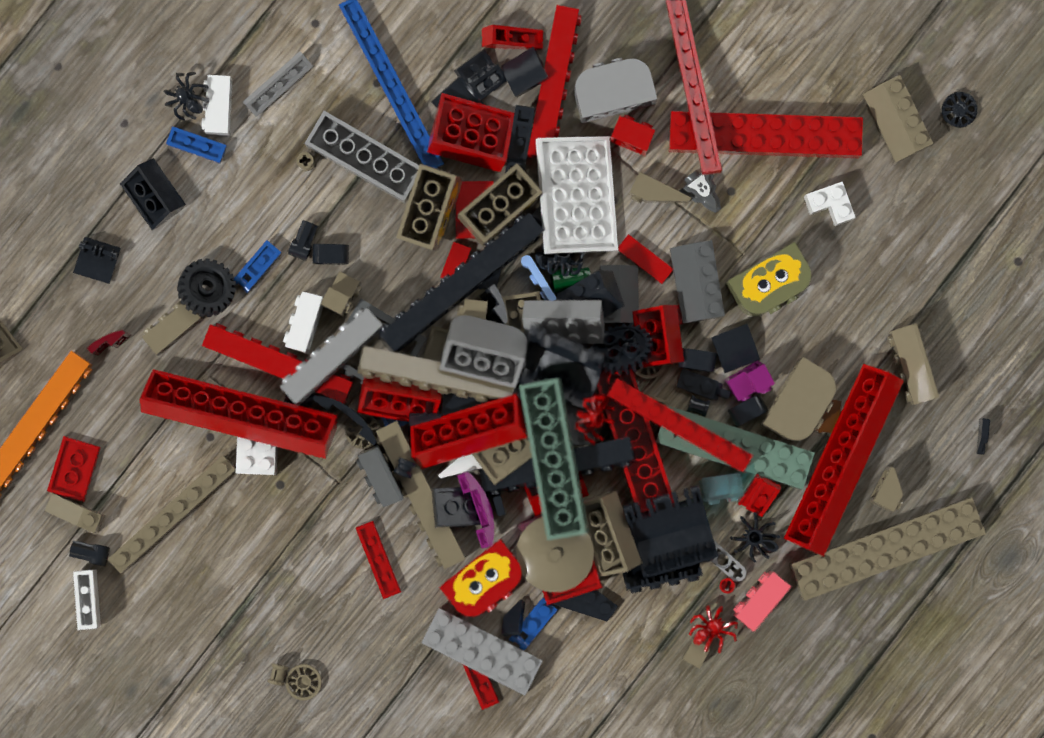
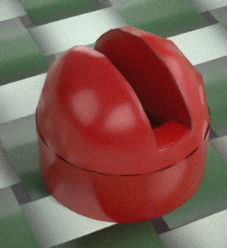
[719,578,736,594]

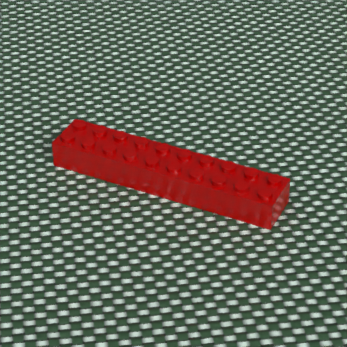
[669,111,863,159]
[784,364,904,556]
[140,369,337,459]

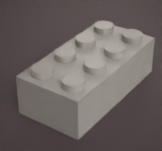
[522,300,605,344]

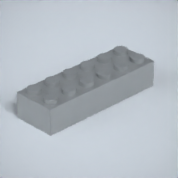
[304,111,419,203]
[280,308,383,406]
[421,608,542,696]

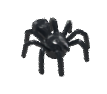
[163,72,210,121]
[535,243,585,277]
[730,512,780,563]

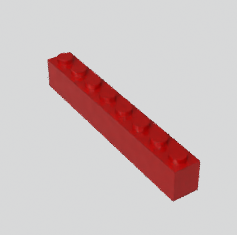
[527,5,582,158]
[201,323,354,404]
[607,379,753,472]

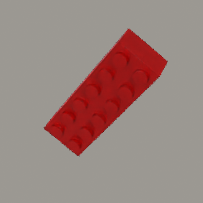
[410,394,528,469]

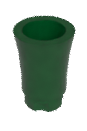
[550,267,591,295]

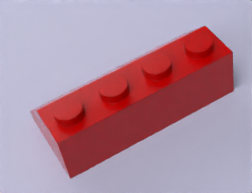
[357,376,441,422]

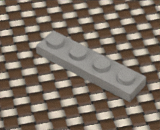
[243,51,313,117]

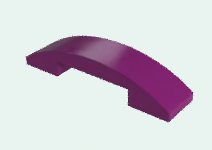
[457,472,494,549]

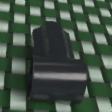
[288,220,318,261]
[69,540,110,567]

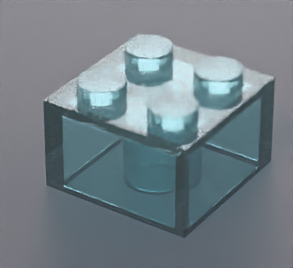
[699,473,744,505]

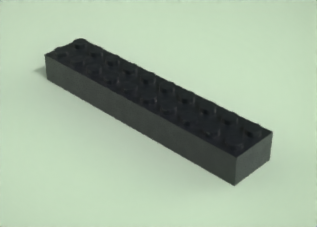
[379,213,544,353]

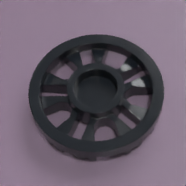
[941,92,978,128]

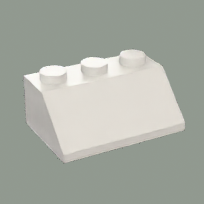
[283,292,323,354]

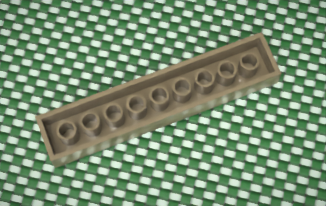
[789,497,986,601]

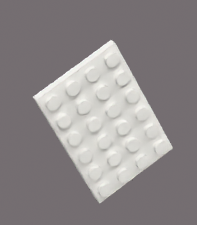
[536,136,618,254]

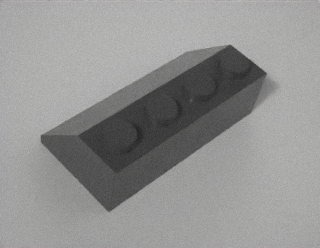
[670,240,725,324]

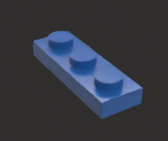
[166,126,227,164]

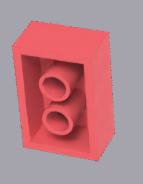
[733,571,791,632]

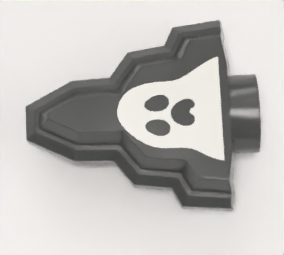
[679,170,721,213]

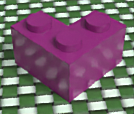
[725,360,775,402]

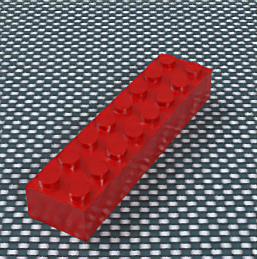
[597,369,674,512]

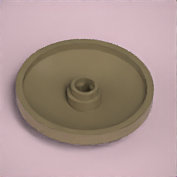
[516,516,594,592]

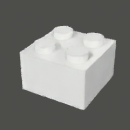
[236,437,278,475]

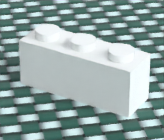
[202,75,232,136]
[73,569,101,630]

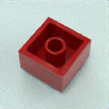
[610,115,655,156]

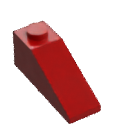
[482,25,543,49]

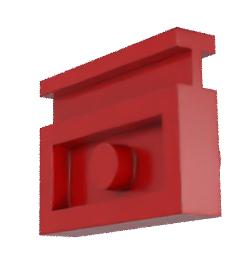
[738,473,781,517]

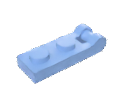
[521,255,557,301]

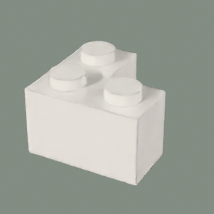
[804,182,856,226]

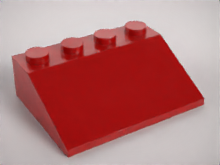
[427,93,514,172]

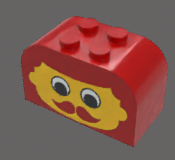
[439,539,521,616]

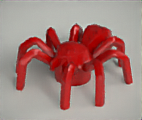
[575,394,615,445]
[689,605,738,653]

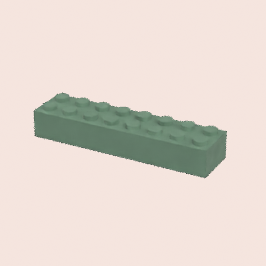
[520,379,589,540]
[655,405,815,490]

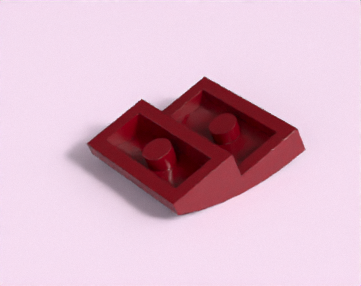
[87,330,131,356]

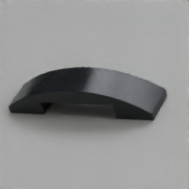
[505,105,535,173]
[312,396,377,445]

